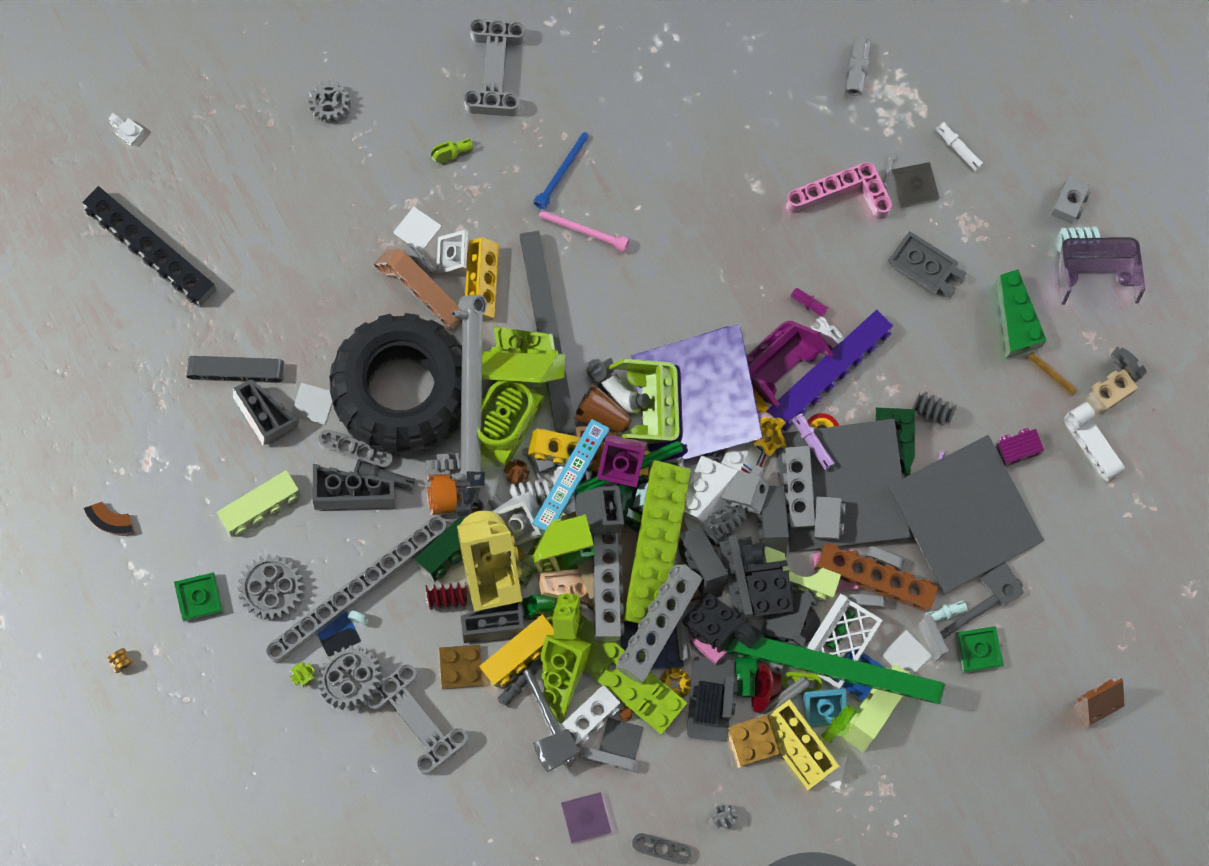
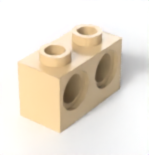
[1089,369,1138,414]

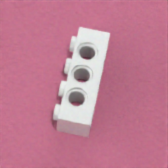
[548,685,620,746]

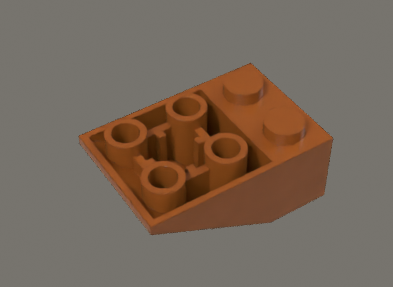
[1073,678,1125,728]

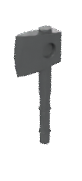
[940,562,1024,639]
[523,669,579,772]

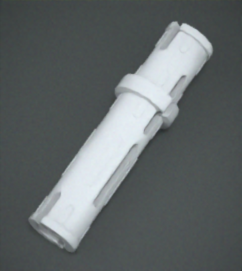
[936,122,984,171]

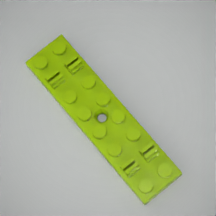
[547,609,688,735]

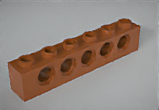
[814,543,938,612]

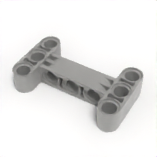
[464,19,525,116]
[366,664,468,775]

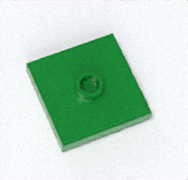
[174,572,223,622]
[955,626,1004,673]

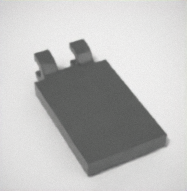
[887,231,967,299]

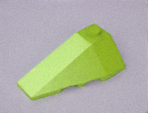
[541,635,592,724]

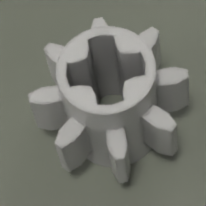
[711,804,739,829]

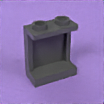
[761,590,818,647]

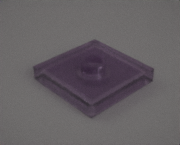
[561,792,612,844]

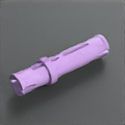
[792,413,835,470]

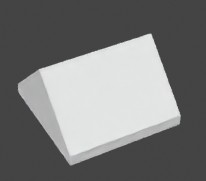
[436,230,468,277]

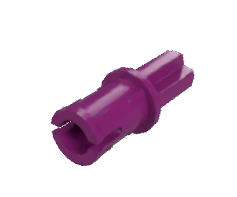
[791,288,829,317]

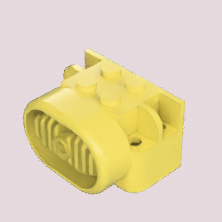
[457,511,522,611]

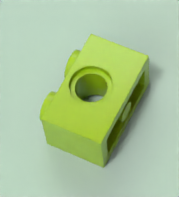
[552,593,581,639]

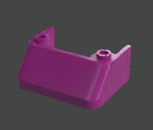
[747,321,833,407]

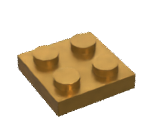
[439,645,483,689]
[728,714,780,766]

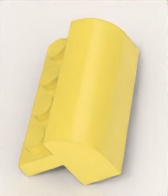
[769,699,840,790]

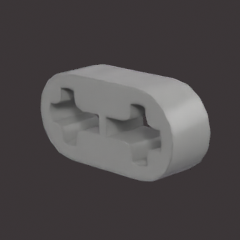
[866,546,905,571]
[848,594,887,609]

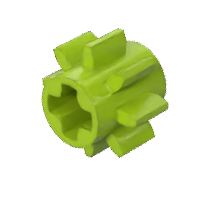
[290,662,316,687]

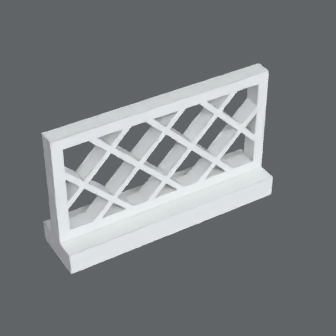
[807,593,883,689]

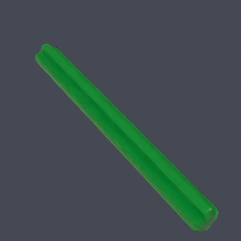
[575,442,683,494]

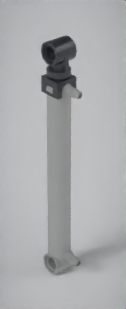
[450,295,487,518]

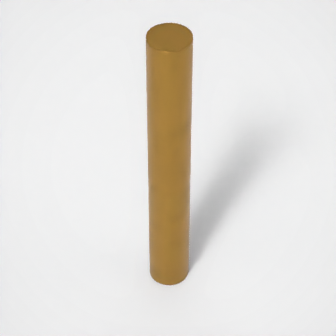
[1027,352,1078,395]

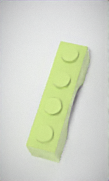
[764,546,841,601]

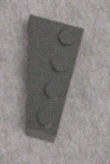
[313,464,395,510]

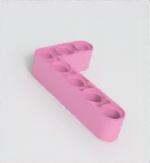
[786,162,892,219]

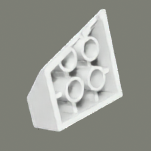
[683,456,739,525]

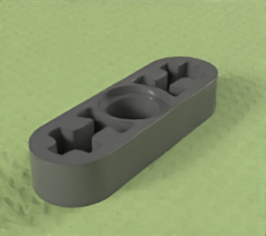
[632,833,691,864]

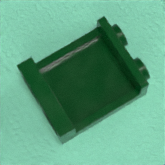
[620,474,649,533]

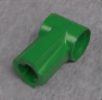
[735,657,757,698]

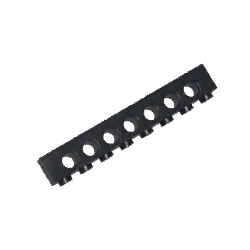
[82,186,216,307]

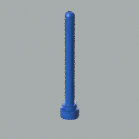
[532,132,589,210]

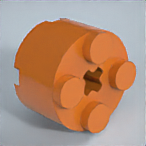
[427,474,461,515]

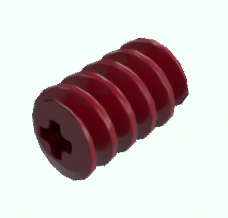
[426,582,468,610]

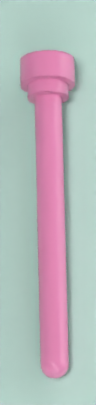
[539,211,629,253]

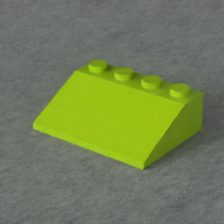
[482,347,565,383]

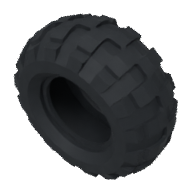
[329,313,462,455]

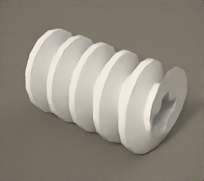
[510,479,551,505]

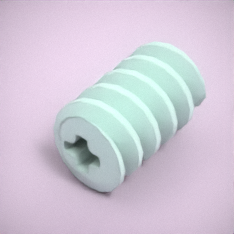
[1057,226,1101,252]

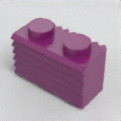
[996,428,1044,467]

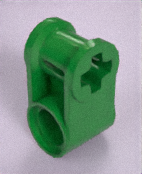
[521,595,555,621]

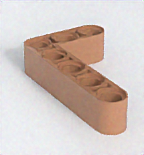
[374,248,462,330]

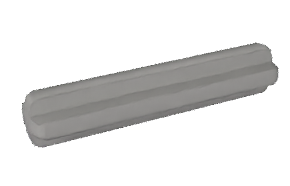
[758,676,811,717]

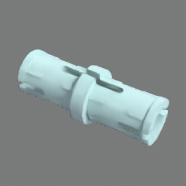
[925,600,968,623]

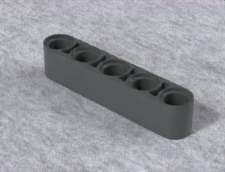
[186,356,285,383]

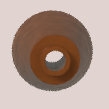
[574,384,632,433]

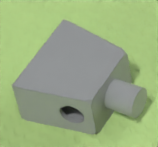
[721,465,769,514]

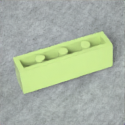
[217,470,300,536]

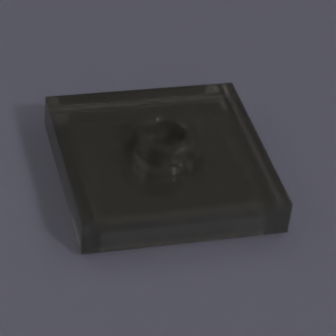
[892,162,939,207]

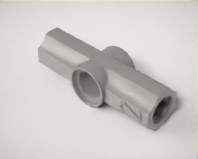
[846,36,871,96]

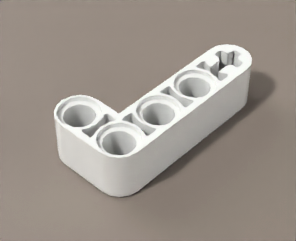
[1064,402,1125,481]

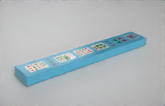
[532,419,610,531]

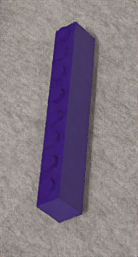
[766,309,893,432]

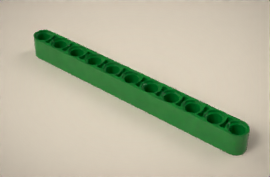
[724,637,946,704]

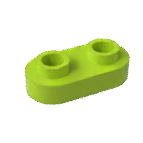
[781,672,822,694]

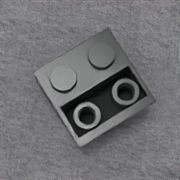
[574,486,624,534]

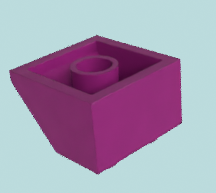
[597,434,647,487]

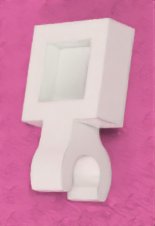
[108,113,144,146]
[811,317,845,349]

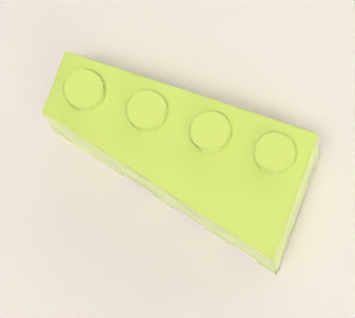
[843,664,910,752]

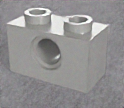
[1051,176,1091,224]

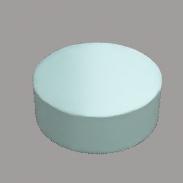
[348,610,369,626]

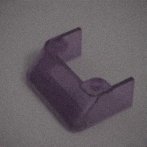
[1058,237,1146,305]

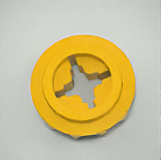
[660,667,691,698]

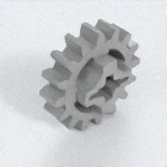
[308,80,350,122]
[427,453,461,474]

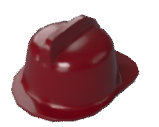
[751,664,782,713]

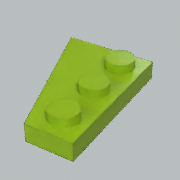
[493,327,555,353]

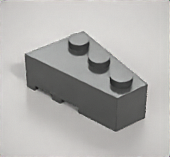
[678,527,729,601]

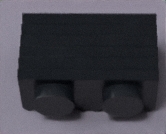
[689,681,724,727]

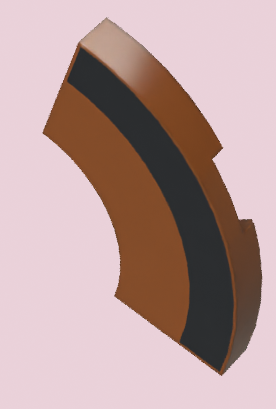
[83,501,135,536]

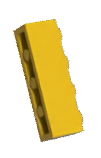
[479,614,554,688]

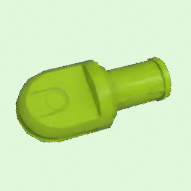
[431,138,473,163]

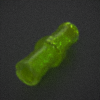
[821,704,857,743]

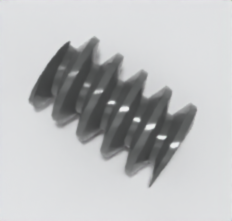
[912,391,957,426]

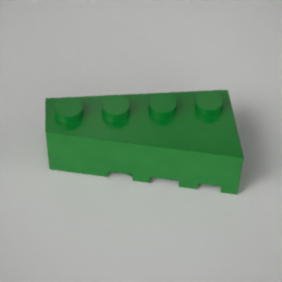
[996,269,1047,359]

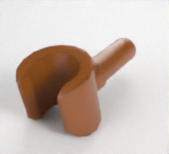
[619,703,632,722]

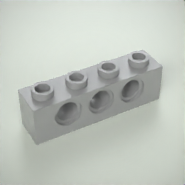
[782,446,815,529]

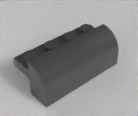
[719,535,767,621]

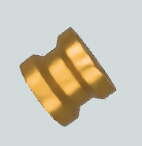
[107,648,133,673]

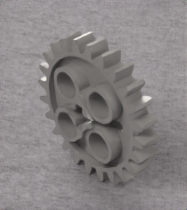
[237,554,304,620]
[317,646,384,711]

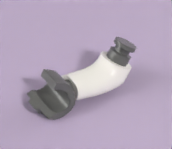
[586,358,650,413]

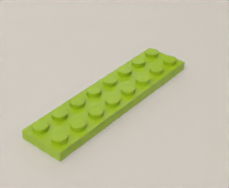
[623,460,691,626]

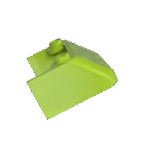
[609,359,679,444]
[533,514,594,573]

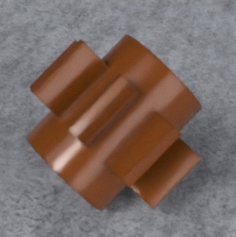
[504,459,530,484]

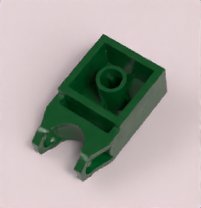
[872,407,915,478]

